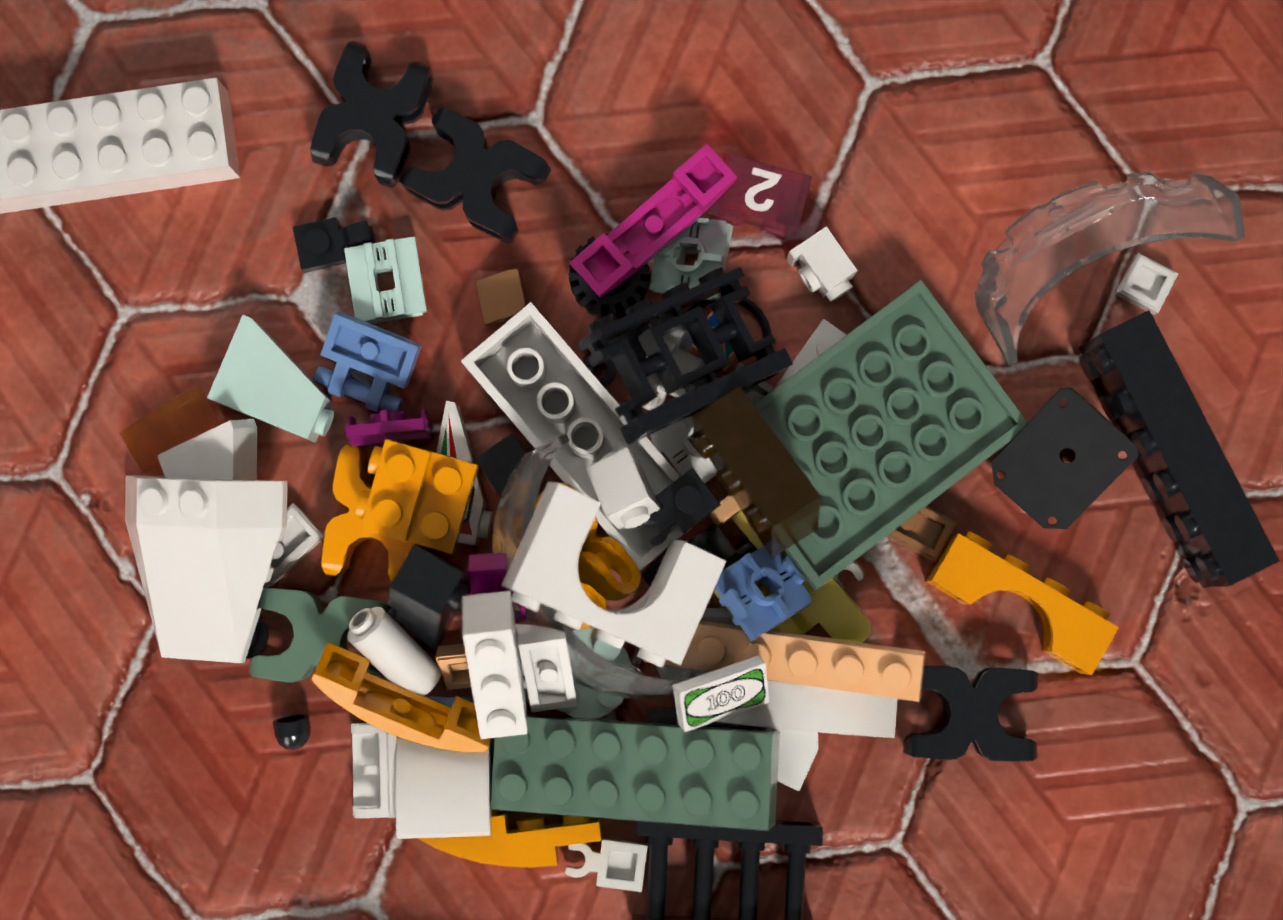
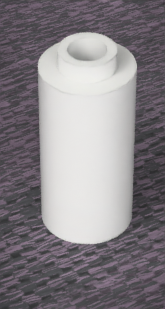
[347,607,441,696]

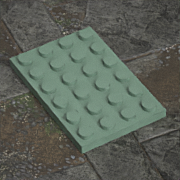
[754,280,1028,590]

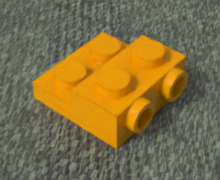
[355,439,479,554]

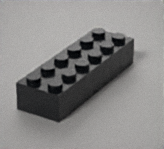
[1079,310,1280,588]

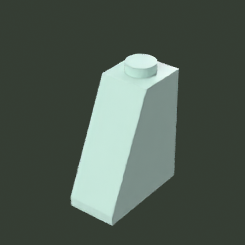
[207,315,334,443]

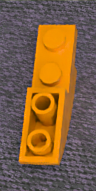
[417,809,602,867]

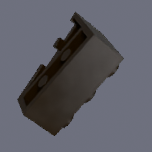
[690,386,821,558]

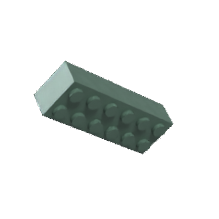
[490,714,780,831]

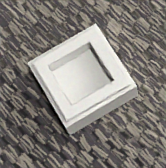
[1115,253,1178,315]

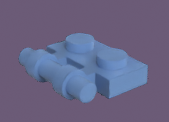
[313,311,423,413]

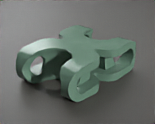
[249,588,391,682]

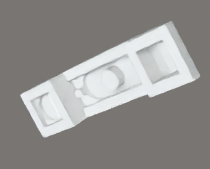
[716,680,898,738]

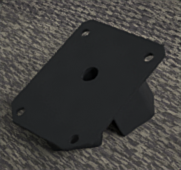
[991,388,1138,529]

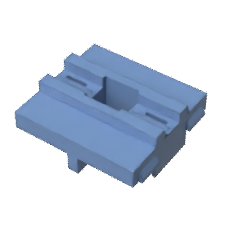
[715,546,813,642]

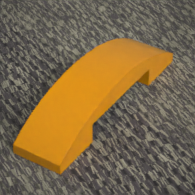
[311,642,491,752]

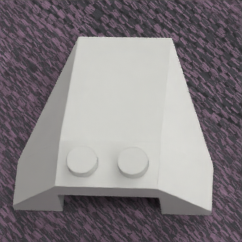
[125,475,288,663]

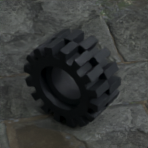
[568,233,650,318]

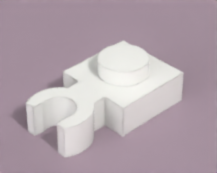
[565,838,648,892]

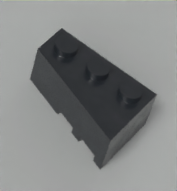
[388,545,471,655]

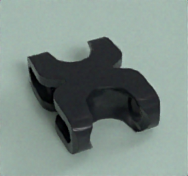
[310,41,433,188]
[399,108,551,243]
[903,666,1039,761]

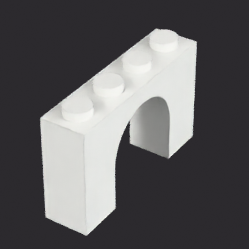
[501,481,726,668]

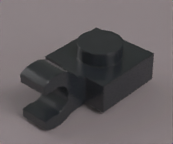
[293,217,376,273]

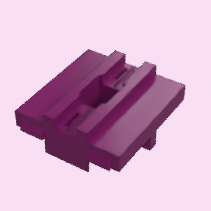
[343,409,434,448]

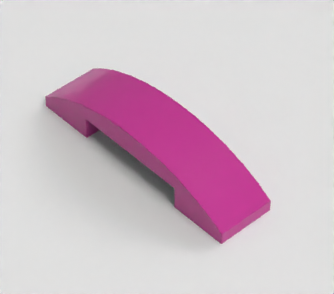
[569,144,737,298]

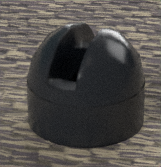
[272,714,311,750]

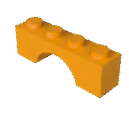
[925,531,1119,675]

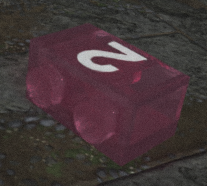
[709,153,812,240]

